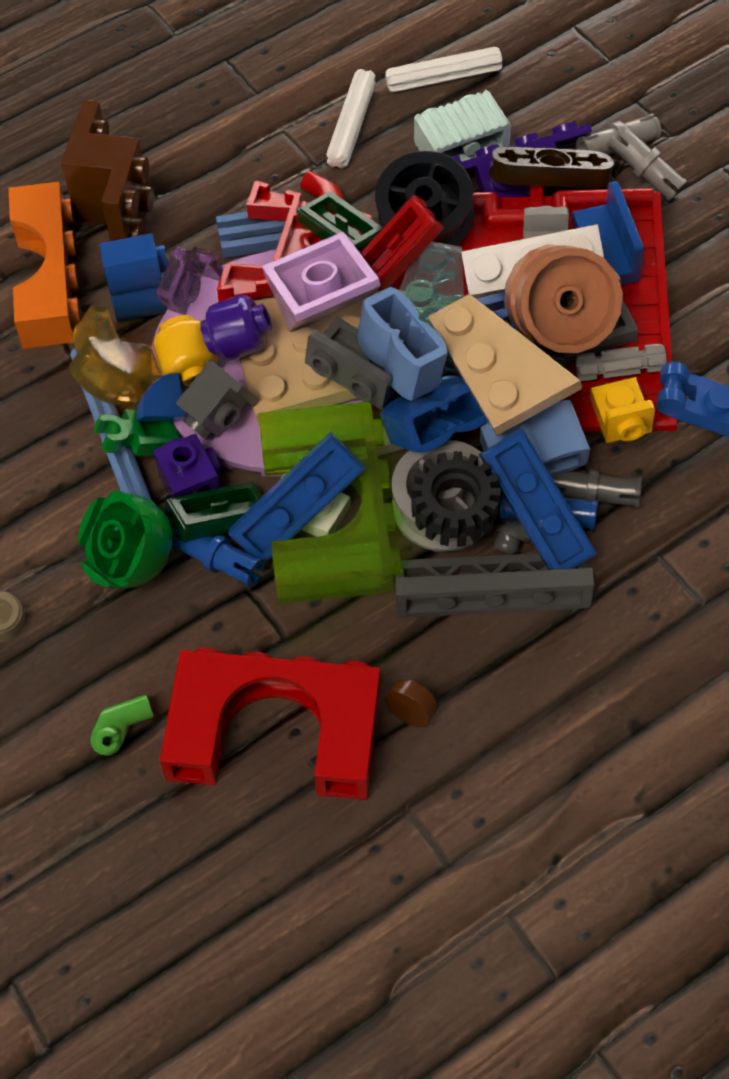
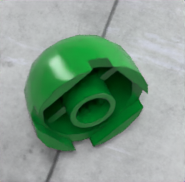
[78,491,172,589]

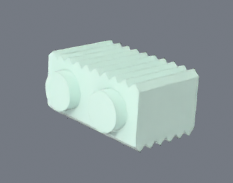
[414,90,511,161]

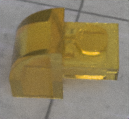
[68,305,163,408]

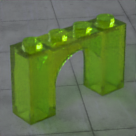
[258,402,401,605]

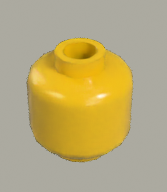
[153,315,219,386]

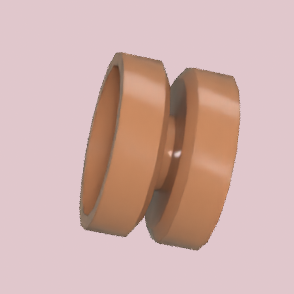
[504,244,623,353]

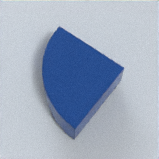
[136,373,185,422]

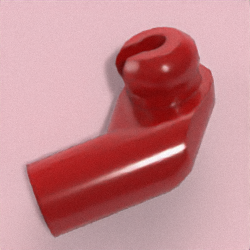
[300,171,344,200]

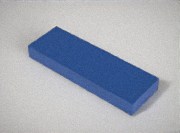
[479,428,597,570]
[228,432,366,563]

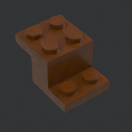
[61,100,154,241]

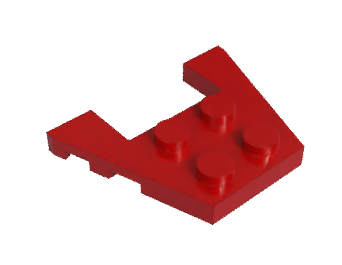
[216,181,372,302]

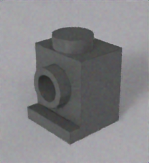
[176,360,259,439]

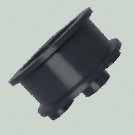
[375,151,474,258]

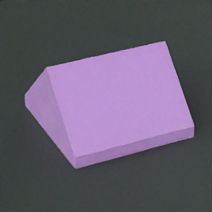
[262,232,381,332]

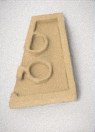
[428,294,582,436]

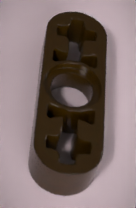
[489,146,614,188]

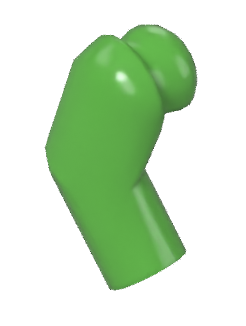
[90,694,154,756]

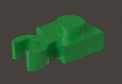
[93,409,180,456]

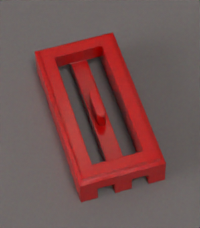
[360,195,444,292]

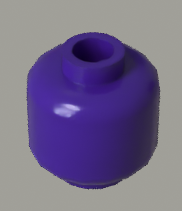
[200,295,272,361]

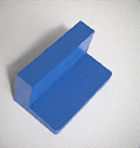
[572,181,644,285]

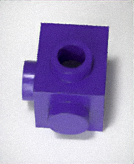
[153,433,222,498]

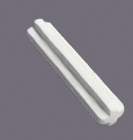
[385,46,503,93]
[326,69,376,169]

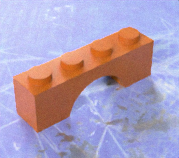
[8,182,82,349]

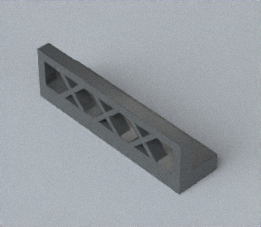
[394,553,594,618]

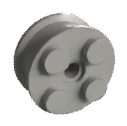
[392,439,486,552]

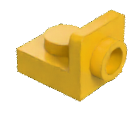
[590,377,655,443]

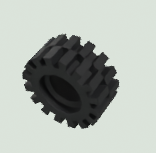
[411,451,501,547]

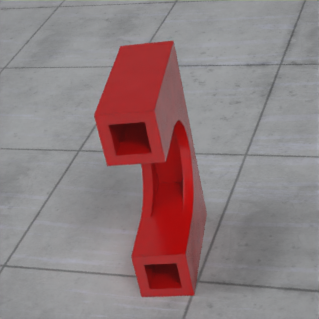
[160,647,381,800]

